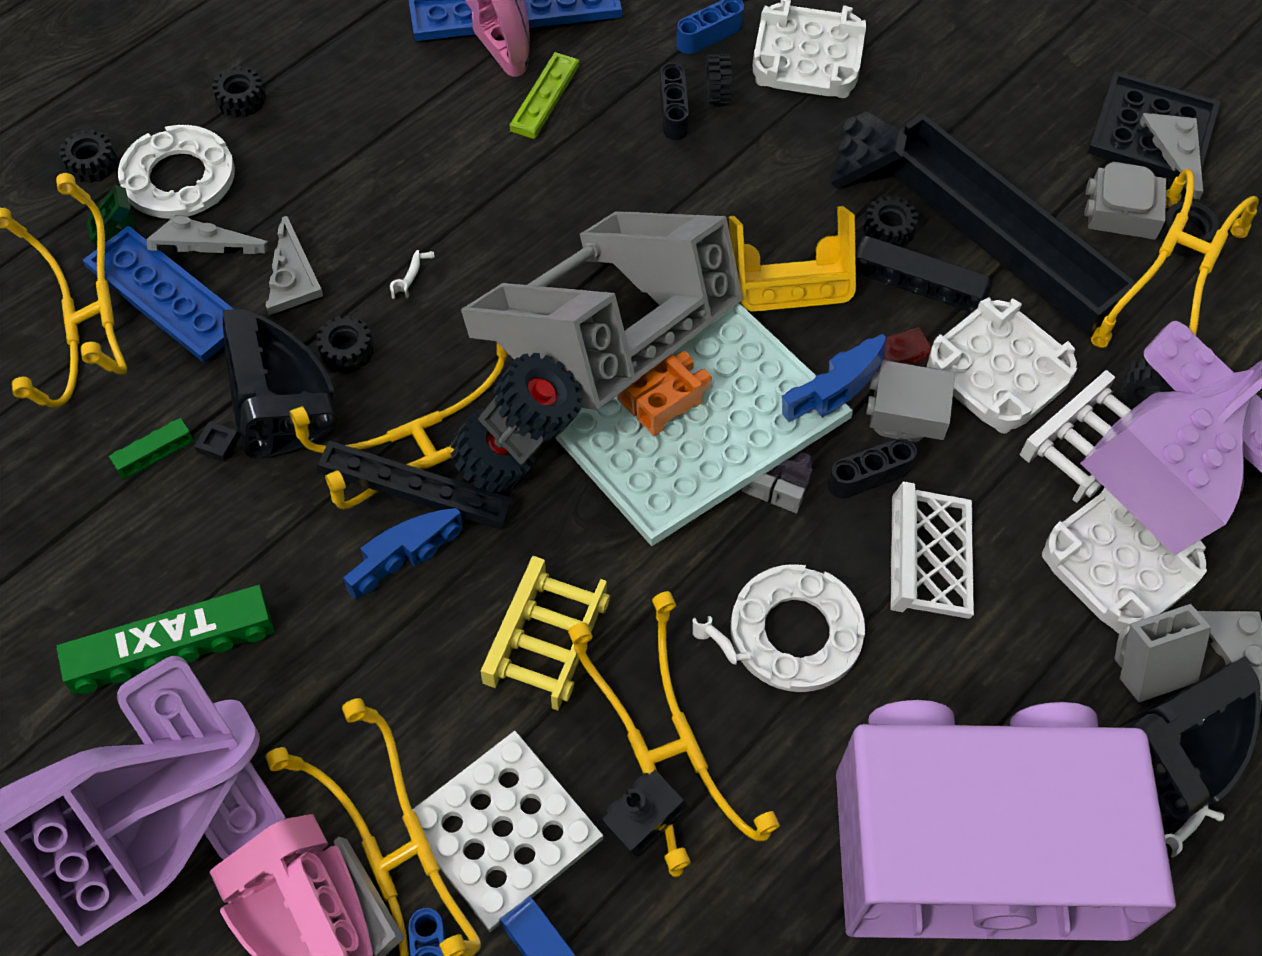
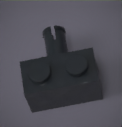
[602,770,689,857]

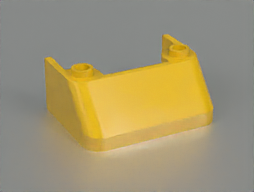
[729,206,856,311]

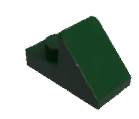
[86,185,136,244]

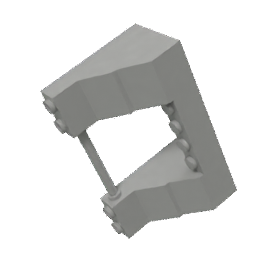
[461,211,743,410]

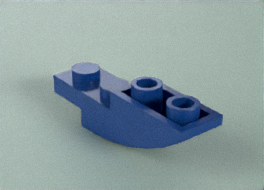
[782,334,886,423]
[343,508,463,600]

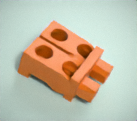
[617,350,712,436]

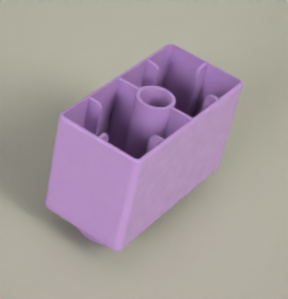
[836,700,1176,941]

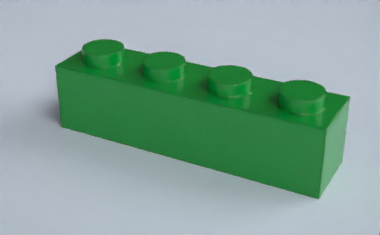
[109,418,194,480]

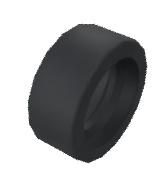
[1159,202,1219,257]

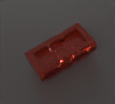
[877,327,932,372]

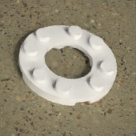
[118,125,235,219]
[730,565,865,692]

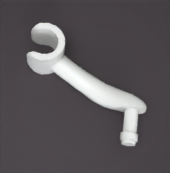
[390,250,434,299]
[693,616,753,664]
[1165,805,1224,858]

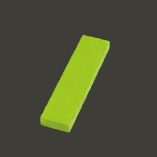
[510,52,579,139]

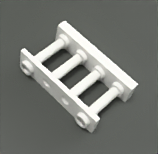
[1020,370,1131,503]

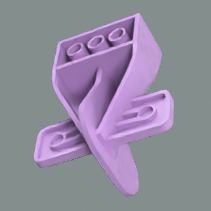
[1080,321,1262,555]
[0,656,285,947]

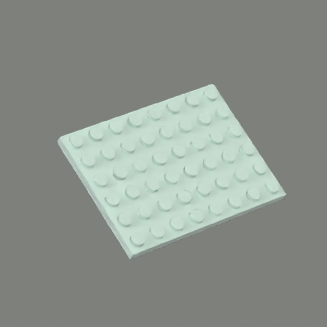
[556,303,852,546]

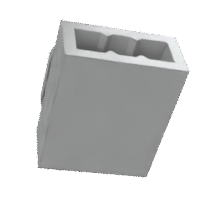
[1084,162,1166,240]
[866,360,955,442]
[1115,604,1211,702]

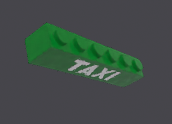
[56,585,275,695]

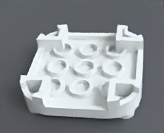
[752,0,866,98]
[926,297,1078,433]
[1042,487,1207,634]

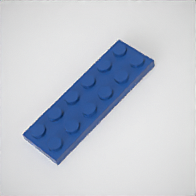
[83,226,233,363]

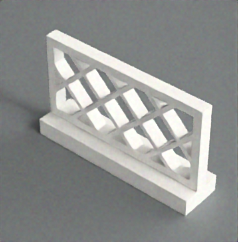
[891,482,974,619]

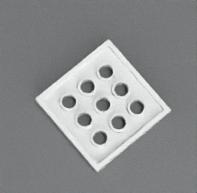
[402,731,603,932]

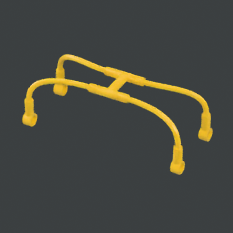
[1091,169,1259,348]
[0,173,127,408]
[289,342,509,509]
[568,591,780,877]
[266,698,481,956]

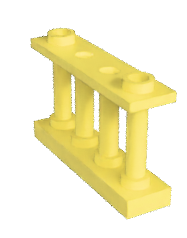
[481,556,610,710]

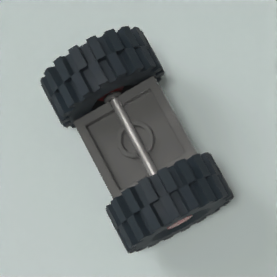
[451,353,583,492]

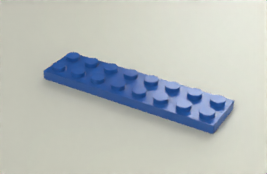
[409,0,622,41]

